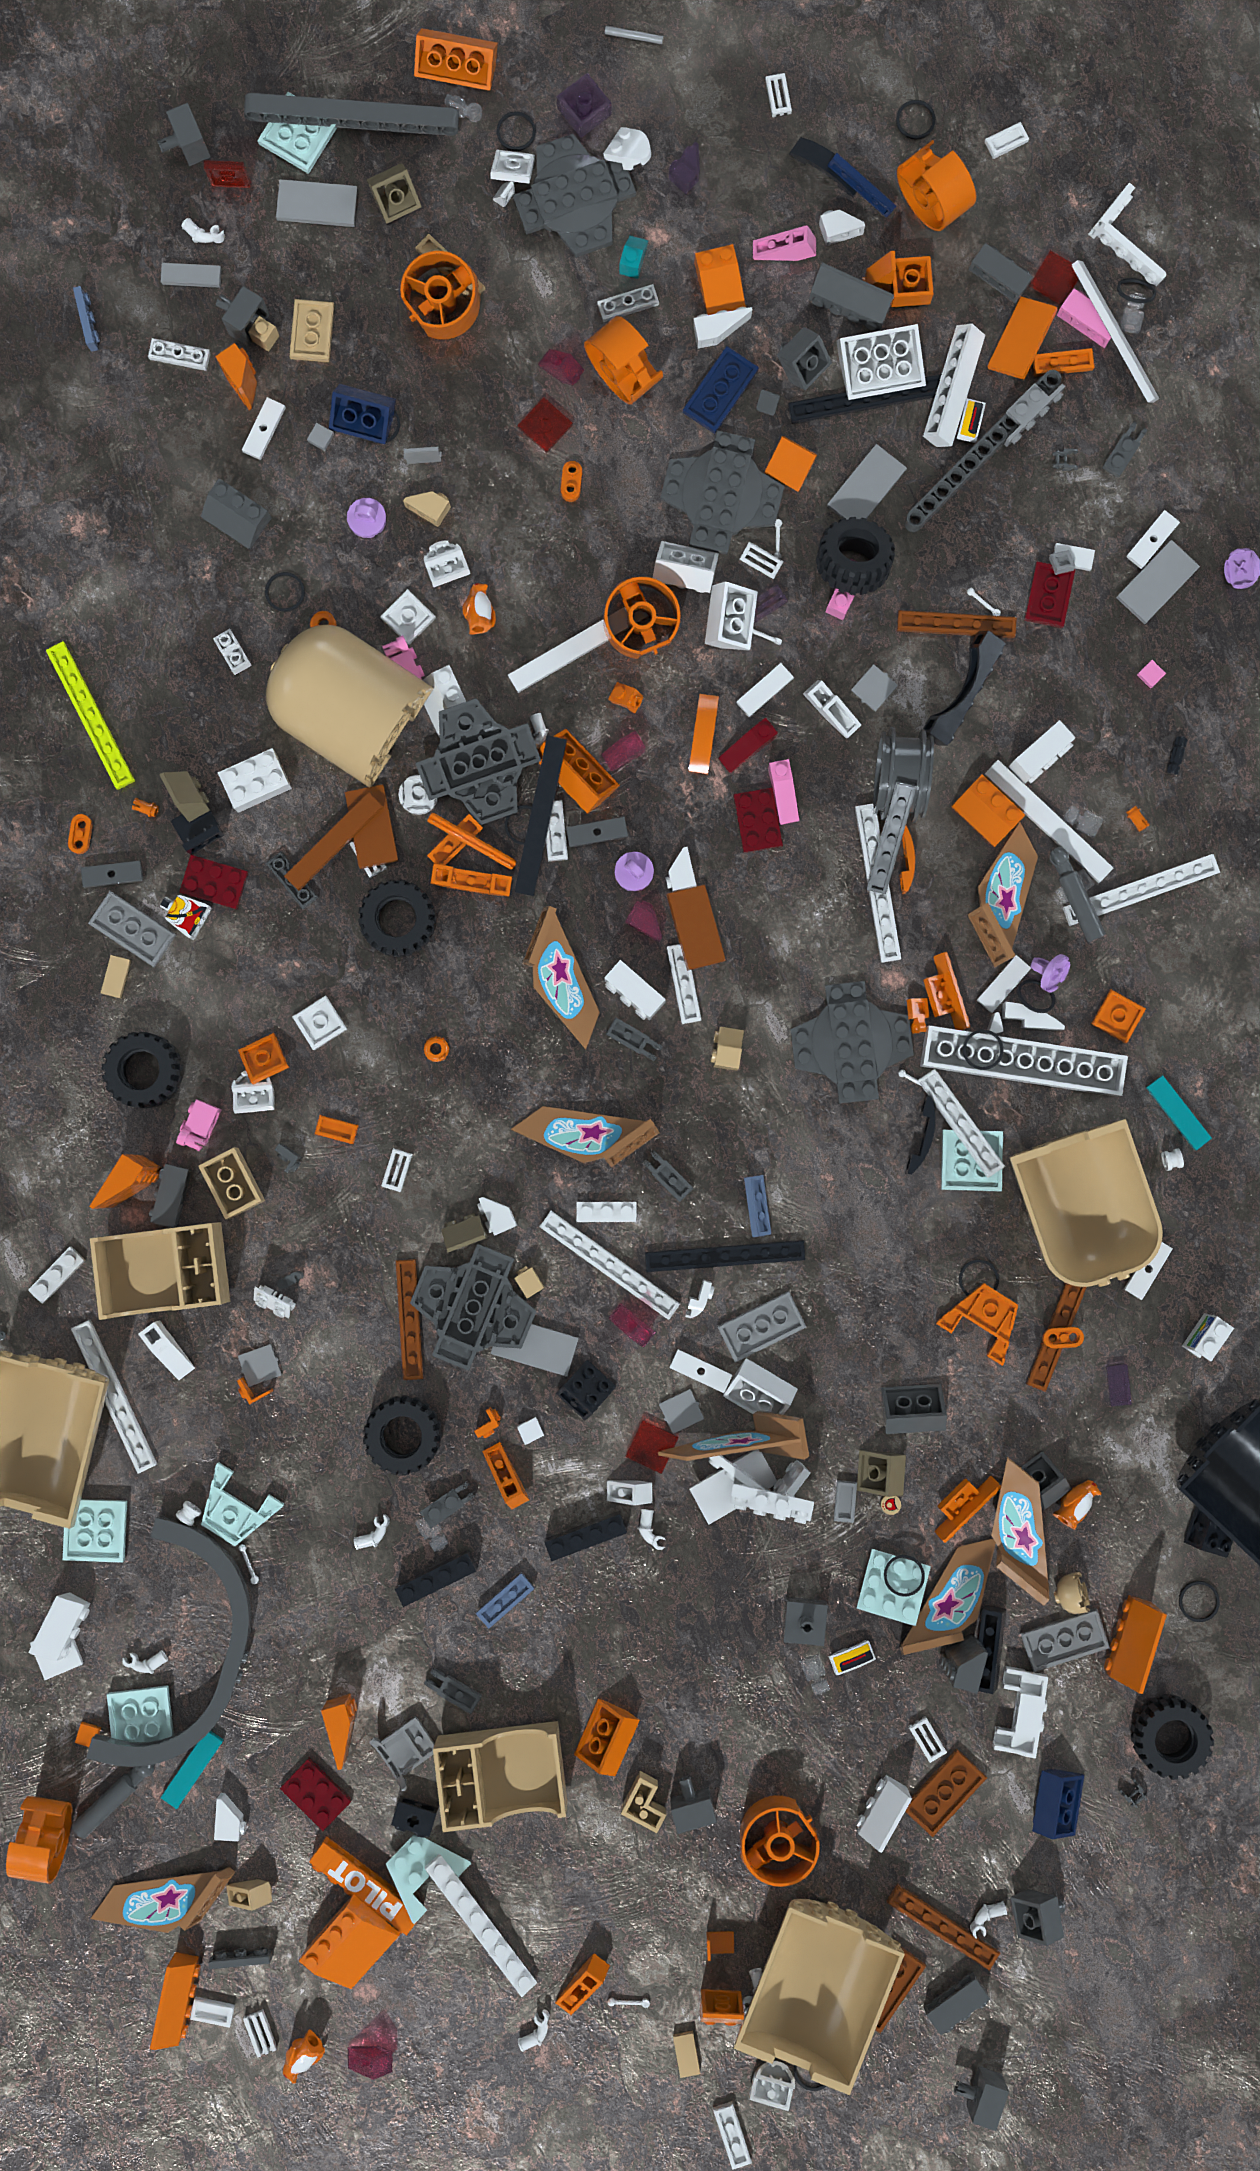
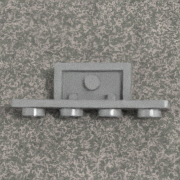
[1004,383,1065,447]

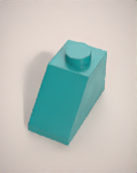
[619,236,649,279]

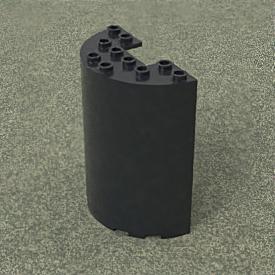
[1176,1399,1260,1566]

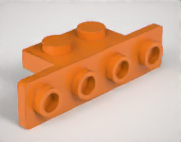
[923,952,970,1031]
[934,1476,1001,1543]

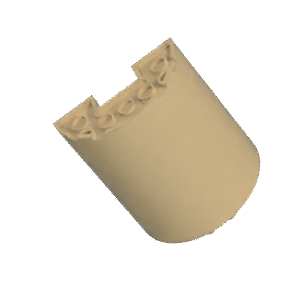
[0,1350,110,1529]
[734,1899,905,2095]

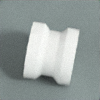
[1161,1148,1184,1171]
[176,1501,202,1526]

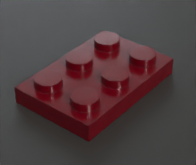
[1024,561,1076,628]
[733,787,783,853]
[179,855,249,910]
[280,1758,352,1831]

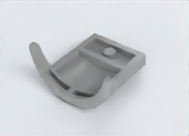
[369,1716,435,1791]

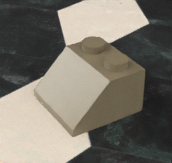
[367,163,422,224]
[159,771,210,822]
[441,1213,488,1252]
[857,1450,906,1497]

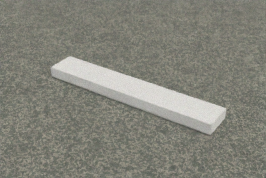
[918,1069,1005,1178]

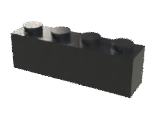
[544,1511,627,1562]
[395,1549,478,1607]
[978,1605,1007,1694]

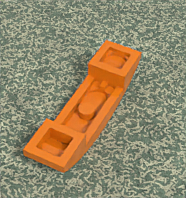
[688,694,719,774]
[899,826,915,894]
[430,864,512,897]

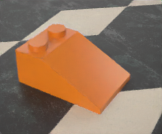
[694,244,746,315]
[321,1694,357,1770]
[700,1989,744,2026]

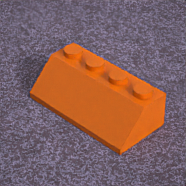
[414,28,498,91]
[538,729,620,814]
[150,1952,201,2050]

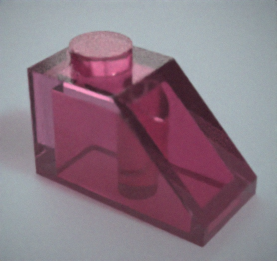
[538,349,584,386]
[601,731,645,772]
[625,900,662,943]
[608,1303,656,1348]
[348,2046,393,2080]

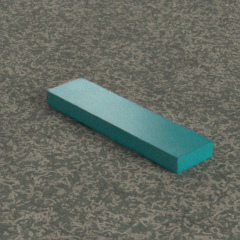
[1146,1075,1212,1151]
[161,1731,224,1809]

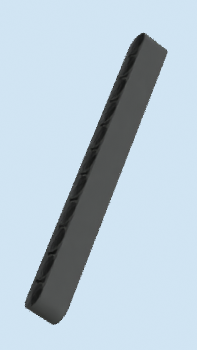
[244,93,459,136]
[904,370,1062,532]

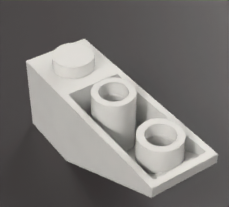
[693,307,752,348]
[139,1320,195,1380]

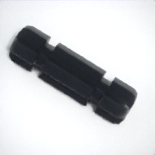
[1167,736,1188,775]

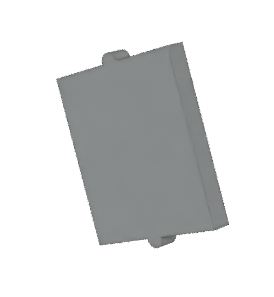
[403,447,442,464]
[851,664,898,712]
[238,1344,282,1387]
[659,1389,704,1434]

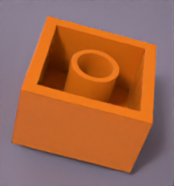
[890,256,934,307]

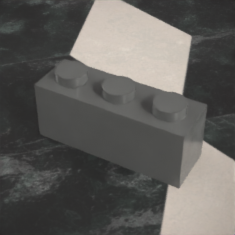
[969,243,1033,303]
[149,1164,192,1228]
[924,1971,990,2035]

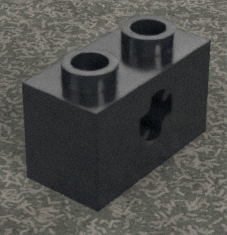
[391,1796,438,1838]

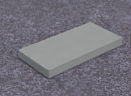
[276,179,358,227]
[827,444,907,520]
[1116,540,1200,624]
[88,891,176,967]
[717,1291,806,1363]
[491,1324,578,1376]
[1020,1608,1110,1672]

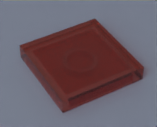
[204,160,251,188]
[1030,250,1079,305]
[517,397,573,454]
[625,1420,679,1474]

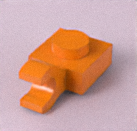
[907,998,929,1034]

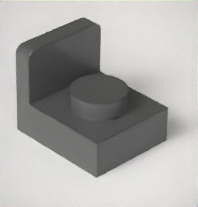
[275,1143,302,1174]

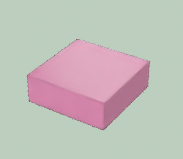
[1137,660,1166,689]

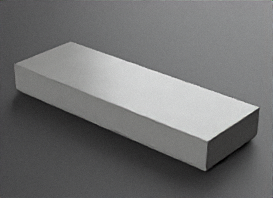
[161,263,222,288]

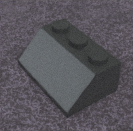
[201,478,272,550]
[881,1384,947,1434]
[998,1451,1072,1511]

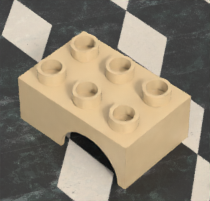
[90,1222,230,1320]
[433,1721,568,1832]

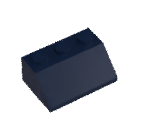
[329,384,396,444]
[1032,1769,1085,1840]

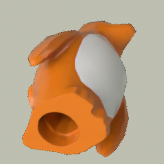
[462,583,496,635]
[1053,1480,1102,1529]
[283,2029,325,2084]

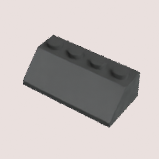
[809,262,894,331]
[939,1634,988,1694]

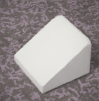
[493,181,515,207]
[986,1012,1003,1035]
[517,1417,544,1445]

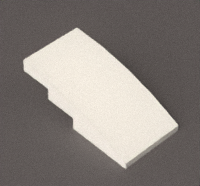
[689,1449,777,1524]

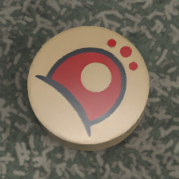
[880,1496,901,1515]

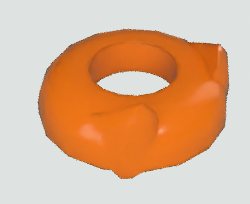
[310,611,337,627]
[424,1036,449,1062]

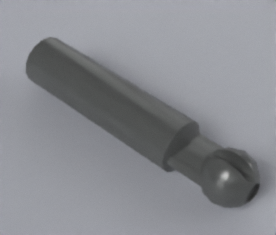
[1049,847,1106,943]
[72,1764,155,1839]

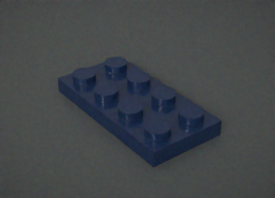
[682,346,759,434]

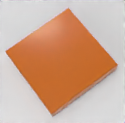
[764,436,817,492]
[1091,989,1146,1044]
[238,1033,289,1085]

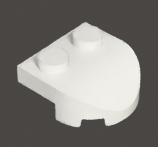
[603,127,651,170]
[424,541,470,587]
[231,1071,275,1114]
[685,1279,714,1318]
[748,2061,795,2111]

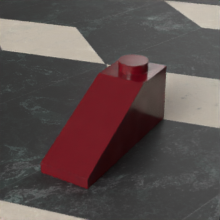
[718,718,778,774]

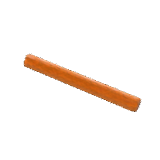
[427,813,517,869]

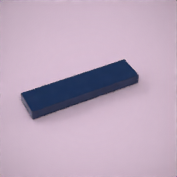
[828,153,896,217]

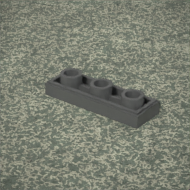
[566,817,628,848]
[266,851,319,910]
[81,861,143,888]
[208,1946,273,1969]

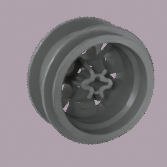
[873,727,934,823]

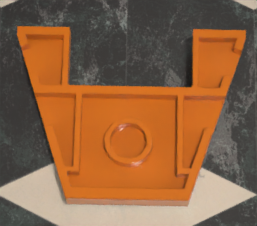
[936,1283,1018,1366]

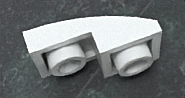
[213,629,252,675]

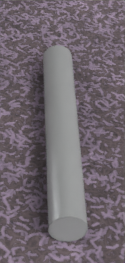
[605,26,663,44]

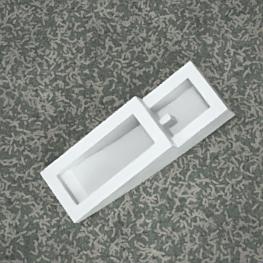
[803,680,861,738]
[1002,1002,1065,1031]

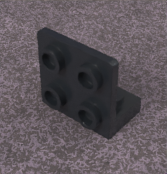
[171,807,225,855]
[556,1360,616,1421]
[1184,1506,1233,1558]

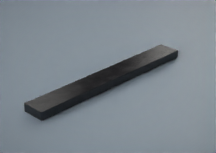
[788,374,942,424]
[514,735,567,896]
[645,1240,805,1272]

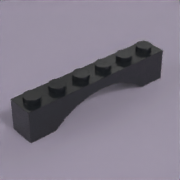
[923,630,1006,746]

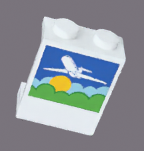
[1182,1313,1234,1361]

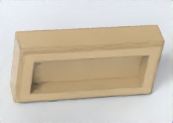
[101,955,131,998]
[673,2031,700,2078]

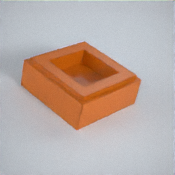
[75,1721,102,1747]

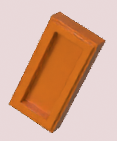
[315,1115,359,1144]

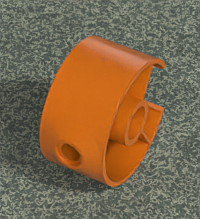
[897,140,976,231]
[400,251,480,340]
[584,316,663,405]
[603,577,680,659]
[740,1795,820,1887]
[6,1796,72,1884]

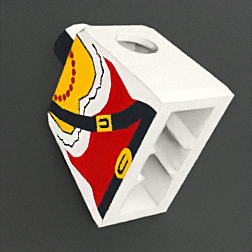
[160,895,212,940]

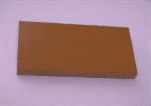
[345,784,399,869]
[666,885,726,971]
[905,1748,987,1837]
[875,1946,926,2033]

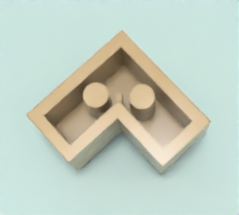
[711,1027,744,1071]
[621,1771,666,1833]

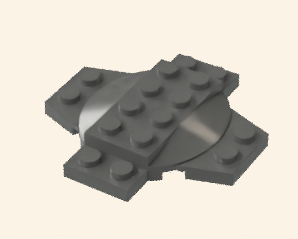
[513,134,636,258]
[661,430,784,555]
[415,698,542,825]
[790,981,914,1104]
[410,1244,537,1371]

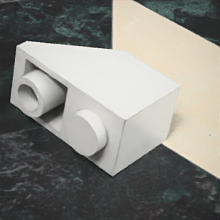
[477,1197,518,1236]

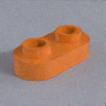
[561,461,582,502]
[68,814,93,854]
[1042,1327,1084,1348]

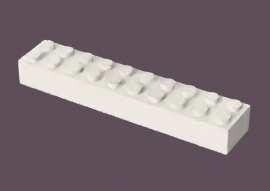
[920,1026,1128,1097]

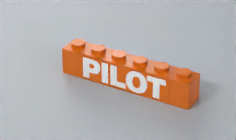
[309,1836,416,1936]

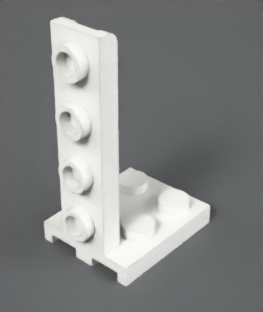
[1088,183,1166,286]
[708,1455,810,1496]

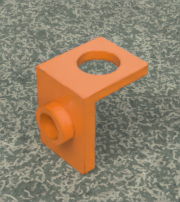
[237,1377,274,1405]
[706,1931,734,1961]

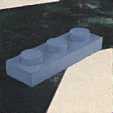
[73,286,100,352]
[744,1175,771,1237]
[476,1572,535,1629]

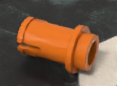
[132,798,159,818]
[1126,806,1150,832]

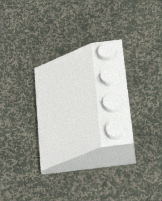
[837,324,926,400]

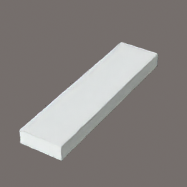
[667,944,701,1024]

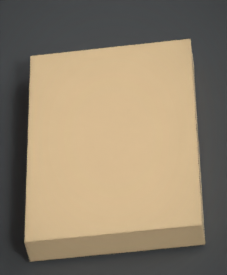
[289,299,335,362]

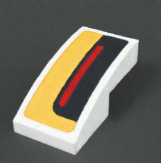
[957,398,986,443]
[828,1640,876,1675]

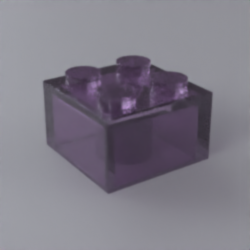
[556,73,612,138]

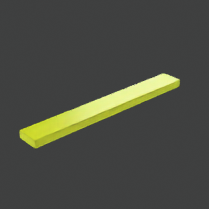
[46,641,135,790]

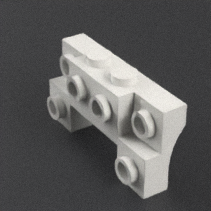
[730,1484,814,1524]
[992,1666,1048,1758]

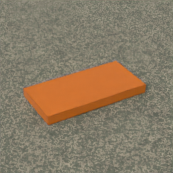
[988,297,1058,380]

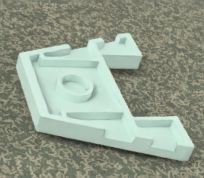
[201,1462,284,1546]
[386,1834,471,1924]

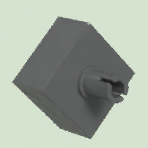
[157,103,211,166]
[216,286,270,347]
[777,327,832,390]
[782,1597,828,1646]
[670,1776,717,1834]
[1011,1889,1065,1946]
[954,2066,1009,2131]

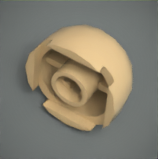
[1054,1572,1090,1614]

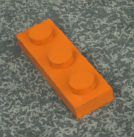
[1033,348,1094,377]
[427,814,483,865]

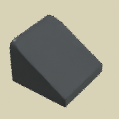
[756,389,780,416]

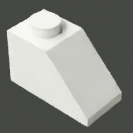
[819,210,865,246]
[665,847,696,892]
[607,1480,652,1505]
[214,1793,246,1841]

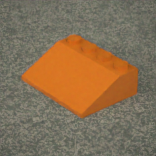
[89,1154,162,1209]
[1104,1595,1167,1694]
[299,1894,400,1989]

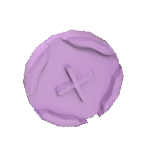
[347,498,386,538]
[1224,548,1260,589]
[614,852,654,891]
[1030,954,1070,993]

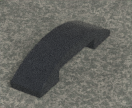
[789,137,857,197]
[905,1096,935,1175]

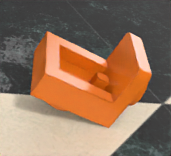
[608,682,643,713]
[474,1407,501,1439]

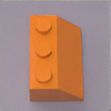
[215,343,257,411]
[952,774,1025,847]
[574,1699,640,1776]

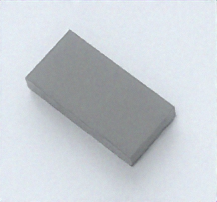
[833,1480,857,1523]

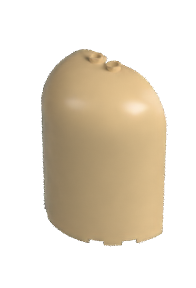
[266,625,434,788]
[1009,1119,1163,1287]

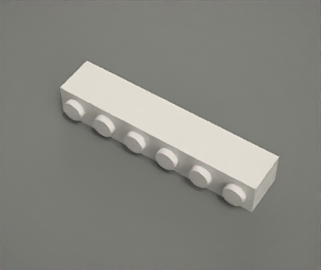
[923,324,985,447]

